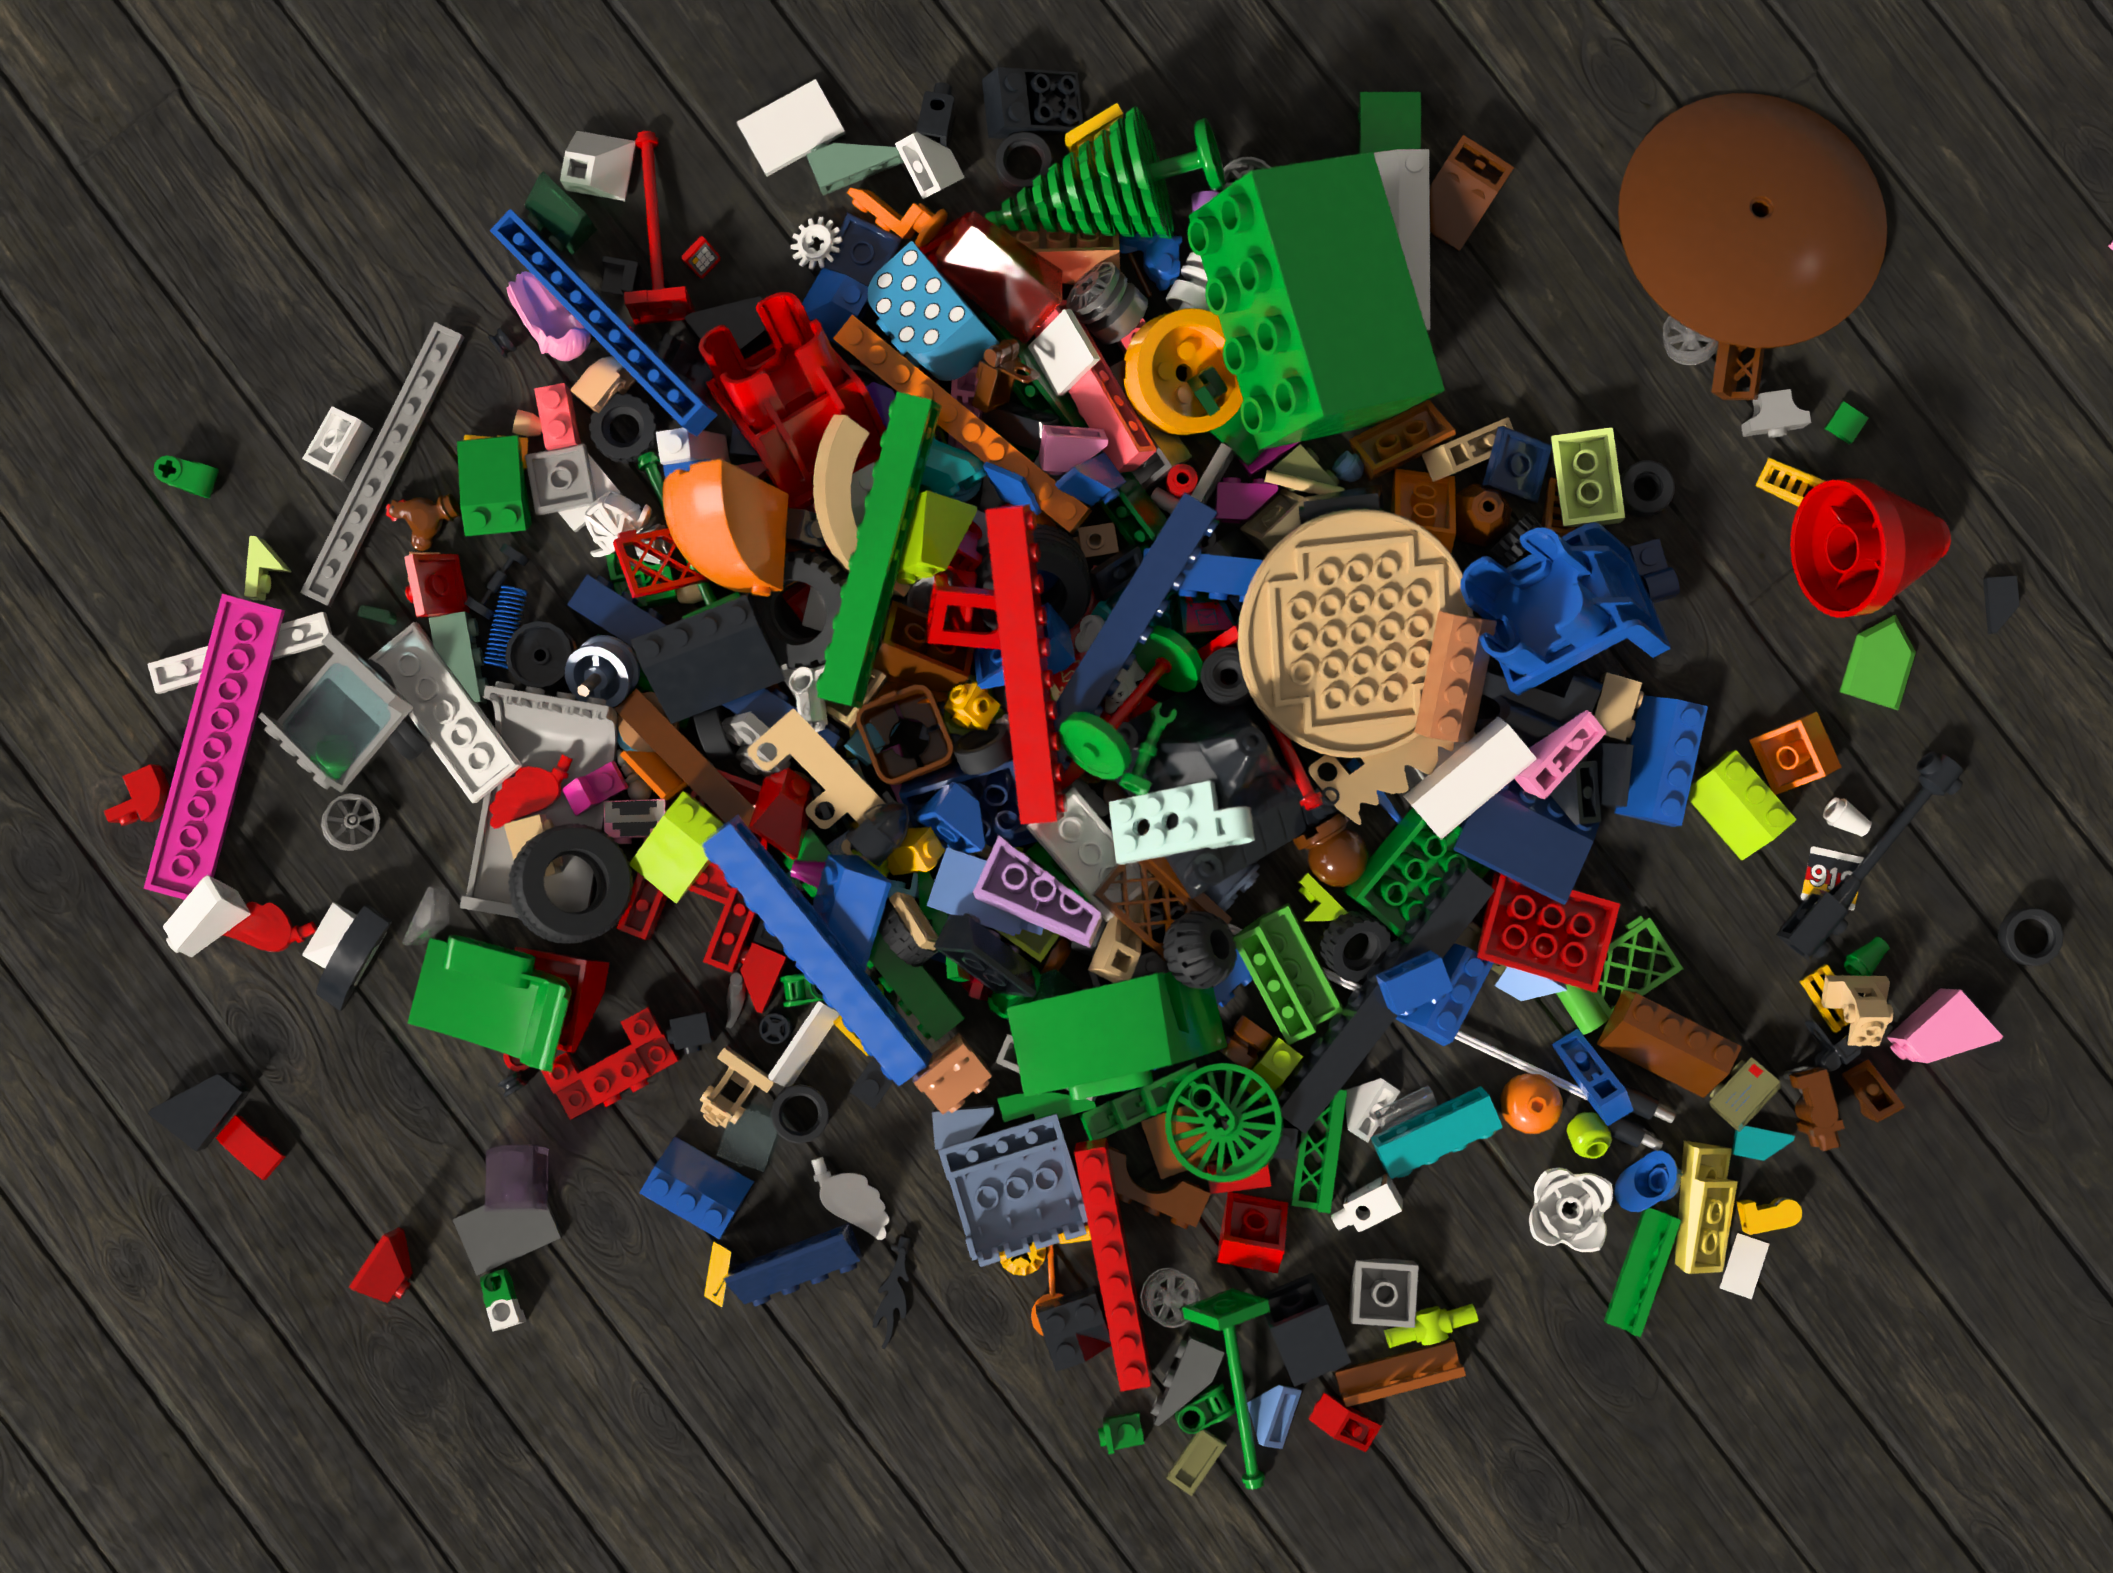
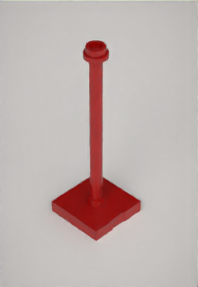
[624,131,695,325]
[1197,625,1323,811]

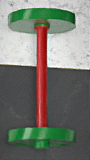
[1059,626,1203,779]

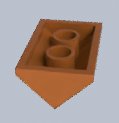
[1349,400,1456,482]

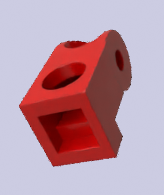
[947,521,982,572]

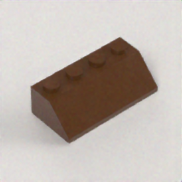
[1597,990,1742,1098]

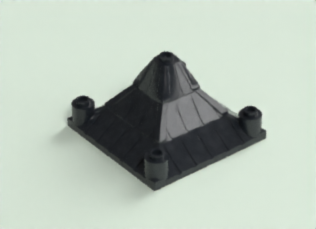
[1115,670,1340,899]

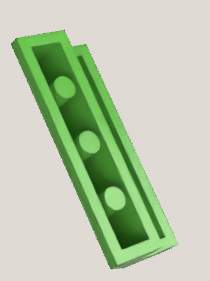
[1233,903,1344,1045]

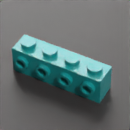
[1370,1086,1503,1179]

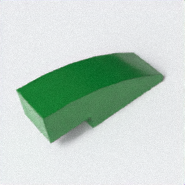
[997,1091,1096,1122]

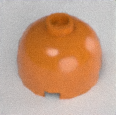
[1500,1073,1563,1134]

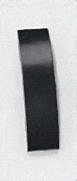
[316,904,392,1011]

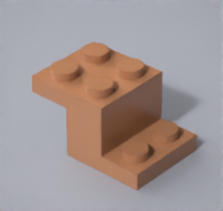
[912,1033,992,1115]

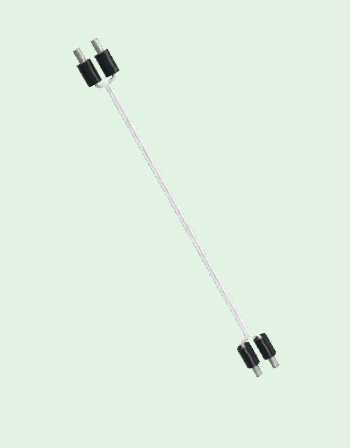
[1150,884,1675,1151]

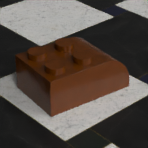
[873,600,974,692]

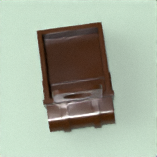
[972,338,1040,413]

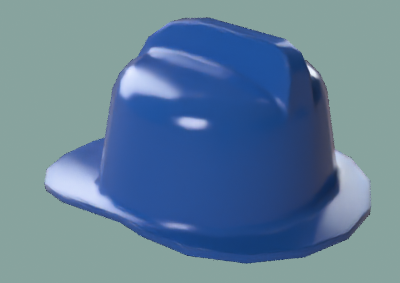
[1614,1151,1683,1212]

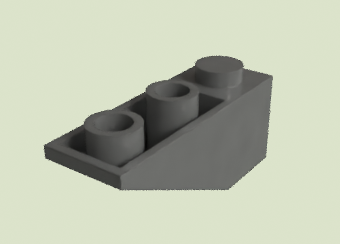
[1150,1334,1225,1426]

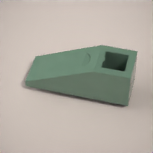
[429,611,489,705]

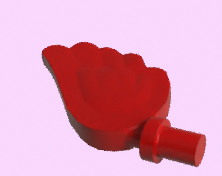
[489,754,573,829]
[223,902,317,952]

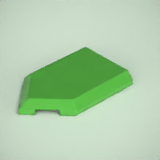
[1839,615,1916,710]

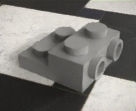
[721,712,792,777]

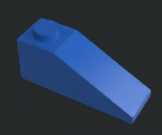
[1552,1029,1634,1126]

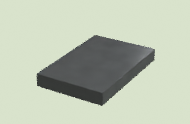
[452,1181,563,1276]

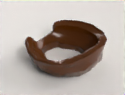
[1038,935,1072,978]

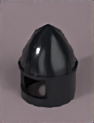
[846,802,910,867]

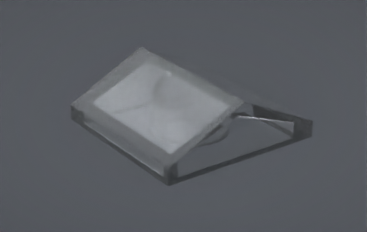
[402,886,449,946]

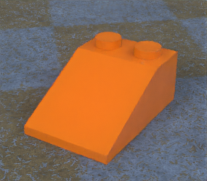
[1390,468,1456,554]

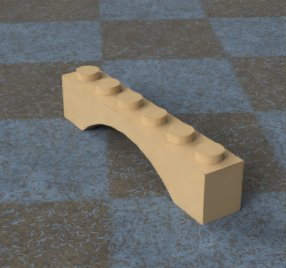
[1088,828,1160,983]

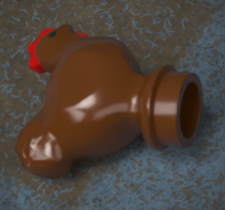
[386,494,461,552]

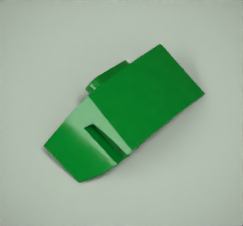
[407,935,572,1072]
[1007,972,1227,1101]

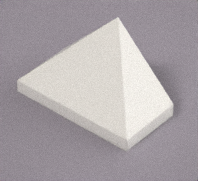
[1345,1078,1400,1143]

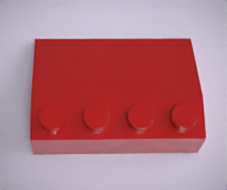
[1477,871,1620,993]

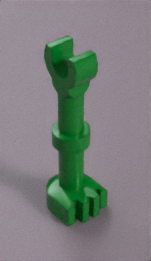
[1120,702,1176,796]

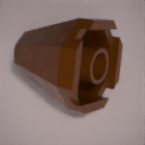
[1455,483,1512,548]

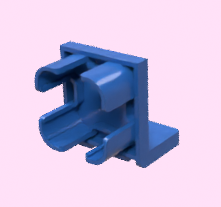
[1460,522,1671,696]

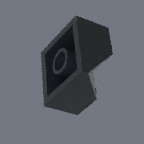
[1036,1285,1112,1372]

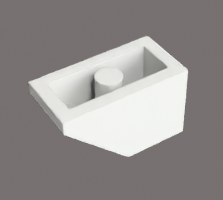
[895,132,965,199]

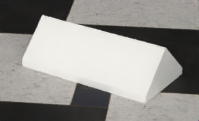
[1404,717,1537,839]

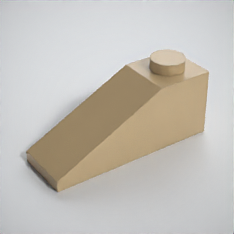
[1422,417,1514,482]

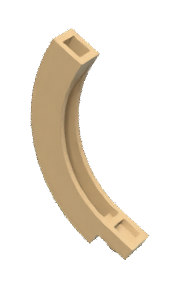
[813,415,911,597]

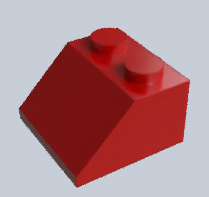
[1217,1192,1288,1274]

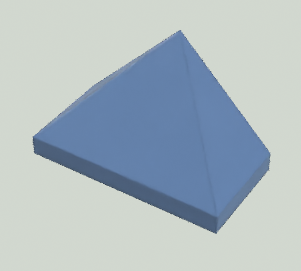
[1248,1385,1302,1449]

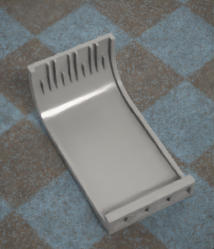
[460,681,618,918]

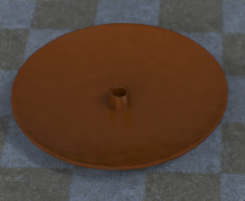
[1618,93,1887,348]

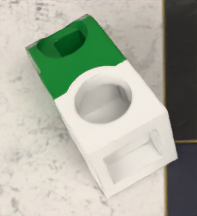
[480,1268,526,1331]

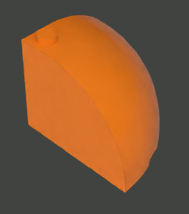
[663,459,789,596]

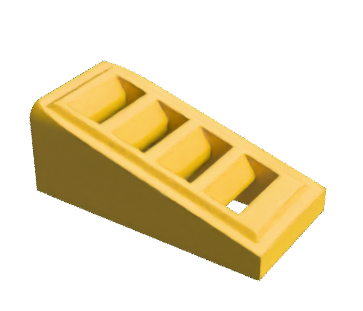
[1756,458,1825,507]

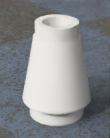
[1823,797,1872,837]

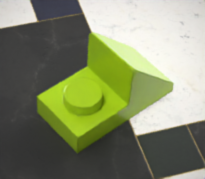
[1297,873,1348,921]

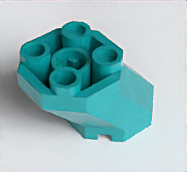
[920,437,987,499]

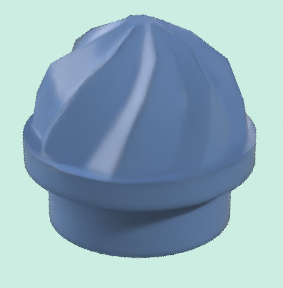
[1332,451,1364,482]

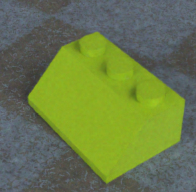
[1688,750,1797,860]

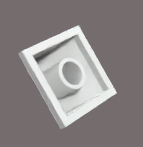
[302,407,373,481]

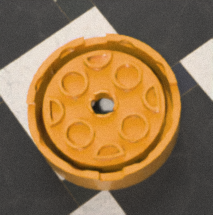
[1123,308,1243,435]

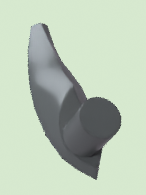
[726,970,746,1028]

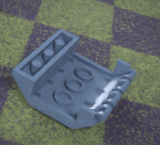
[938,1113,1088,1267]

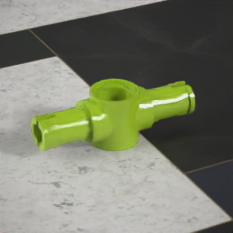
[1384,1304,1478,1348]

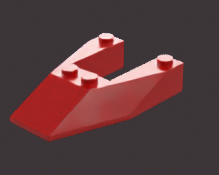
[617,769,768,973]

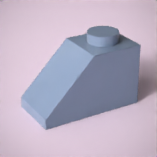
[932,1105,995,1149]

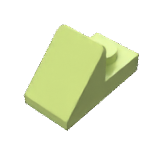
[244,536,291,601]

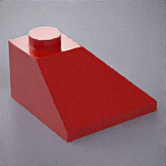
[748,768,812,860]
[349,1227,412,1303]

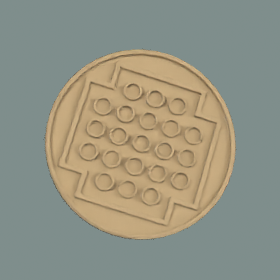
[1238,509,1473,758]

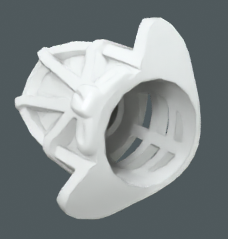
[584,492,652,557]

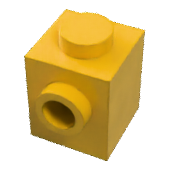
[892,827,945,872]

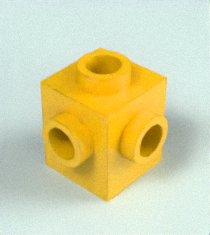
[944,681,1000,730]

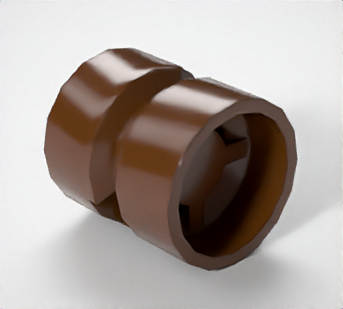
[1218,1015,1274,1070]

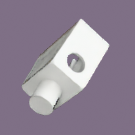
[1331,1174,1403,1232]

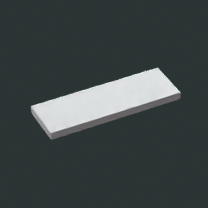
[368,622,522,803]

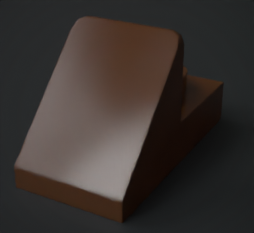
[1842,1059,1904,1123]

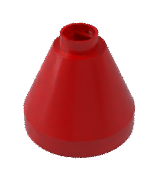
[1790,478,1951,618]

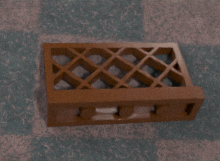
[1092,856,1232,963]

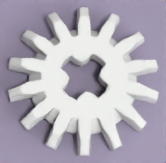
[791,217,842,270]

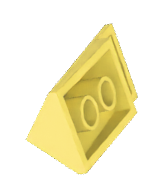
[1675,1141,1738,1274]

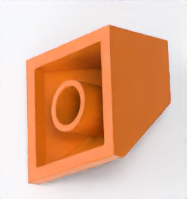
[620,751,689,802]

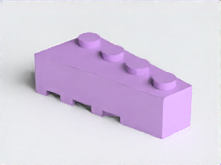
[973,836,1103,948]

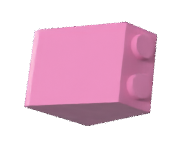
[1887,988,2003,1063]

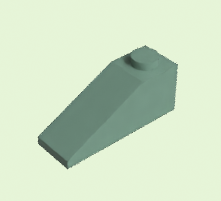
[806,143,904,196]

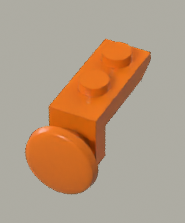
[847,188,948,247]

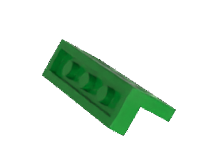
[1291,1088,1347,1213]
[1604,1208,1681,1337]

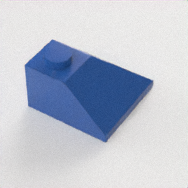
[802,268,870,350]
[913,782,985,854]

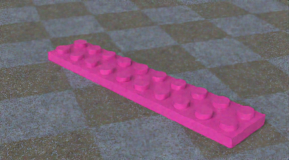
[144,594,285,900]

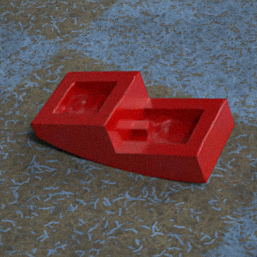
[216,1115,285,1180]

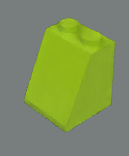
[896,490,977,585]

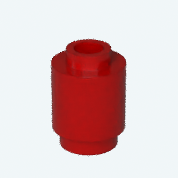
[1166,464,1198,499]

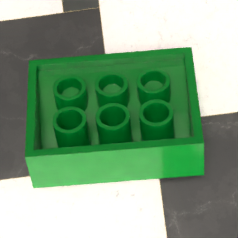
[1342,807,1491,939]

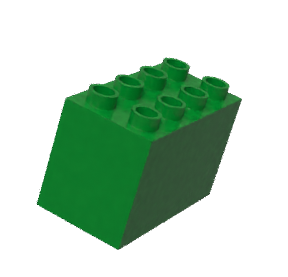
[1188,152,1445,451]

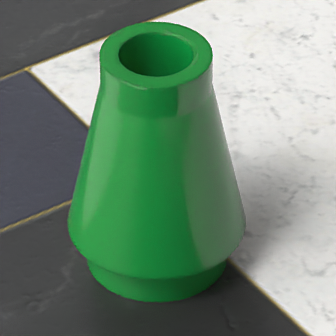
[1844,937,1890,976]

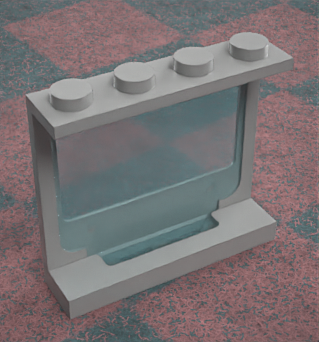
[258,633,414,792]

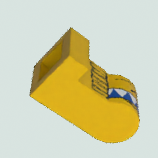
[1736,1197,1802,1235]

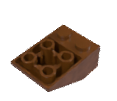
[1429,135,1514,252]

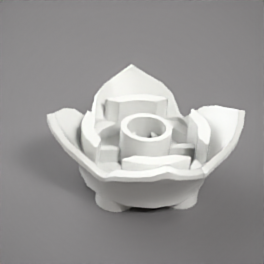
[1529,1167,1613,1252]

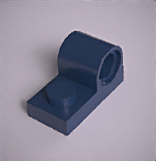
[1628,539,1680,604]

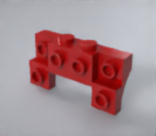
[541,1007,681,1120]

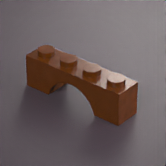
[1108,1146,1211,1229]

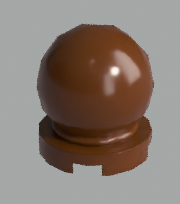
[1293,810,1369,887]

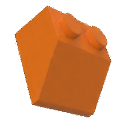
[1750,712,1842,795]

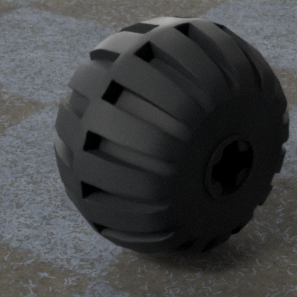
[1163,911,1237,989]

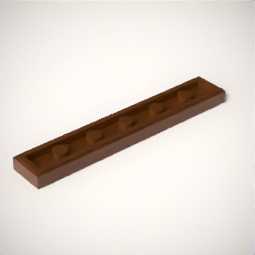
[615,688,755,832]

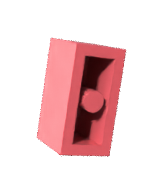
[534,383,581,450]

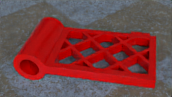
[613,528,711,598]

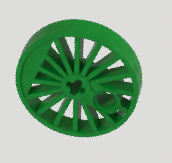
[1165,1063,1284,1182]

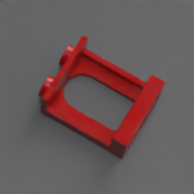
[926,574,1001,650]

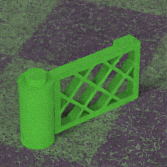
[1556,916,1683,1035]

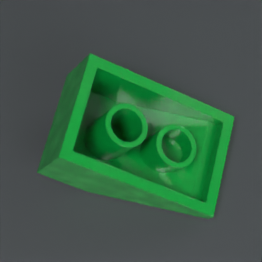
[457,435,532,536]

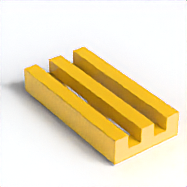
[1800,964,1850,1033]

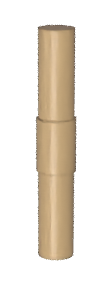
[1264,470,1344,495]

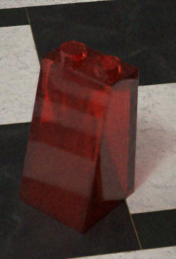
[936,211,1062,344]

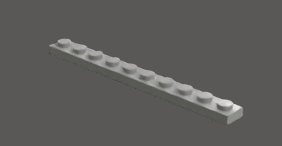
[300,322,465,607]

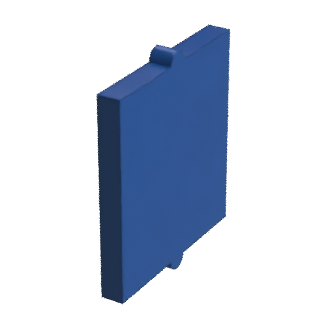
[983,461,1042,516]

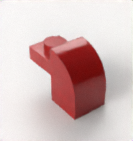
[104,764,170,826]

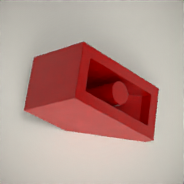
[739,942,789,1013]
[1309,1393,1382,1452]

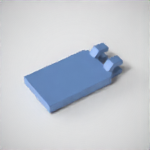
[926,847,1044,936]

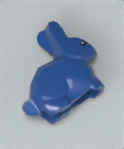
[1119,227,1182,291]

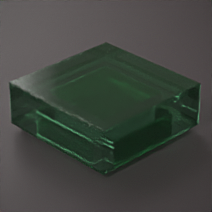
[358,605,397,626]

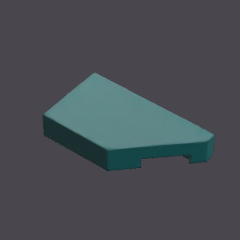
[1731,1126,1795,1161]

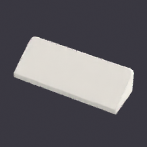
[768,1001,839,1088]

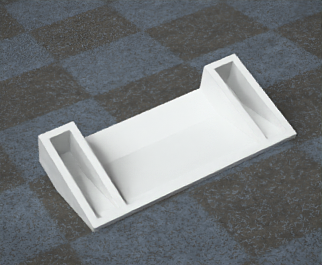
[1374,149,1430,333]

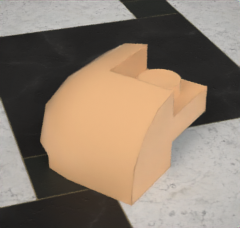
[570,356,636,413]

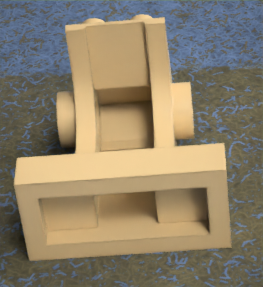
[1821,975,1893,1047]
[700,1046,776,1128]

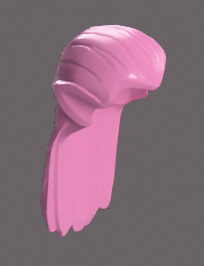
[506,271,591,362]

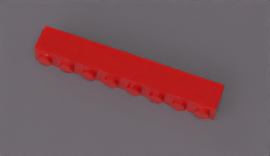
[1074,1138,1152,1392]

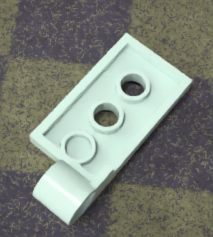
[1109,781,1255,865]

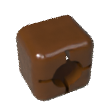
[856,684,955,785]

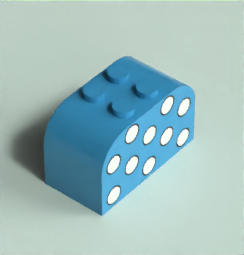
[867,241,999,381]

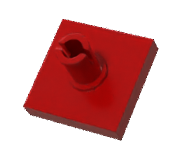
[404,554,470,617]

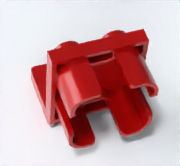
[699,292,886,509]

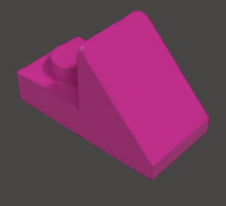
[562,761,629,816]

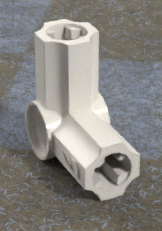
[789,664,828,732]

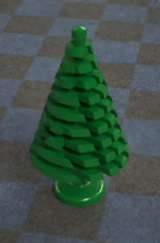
[985,106,1226,239]

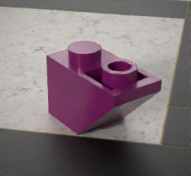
[1215,478,1278,524]

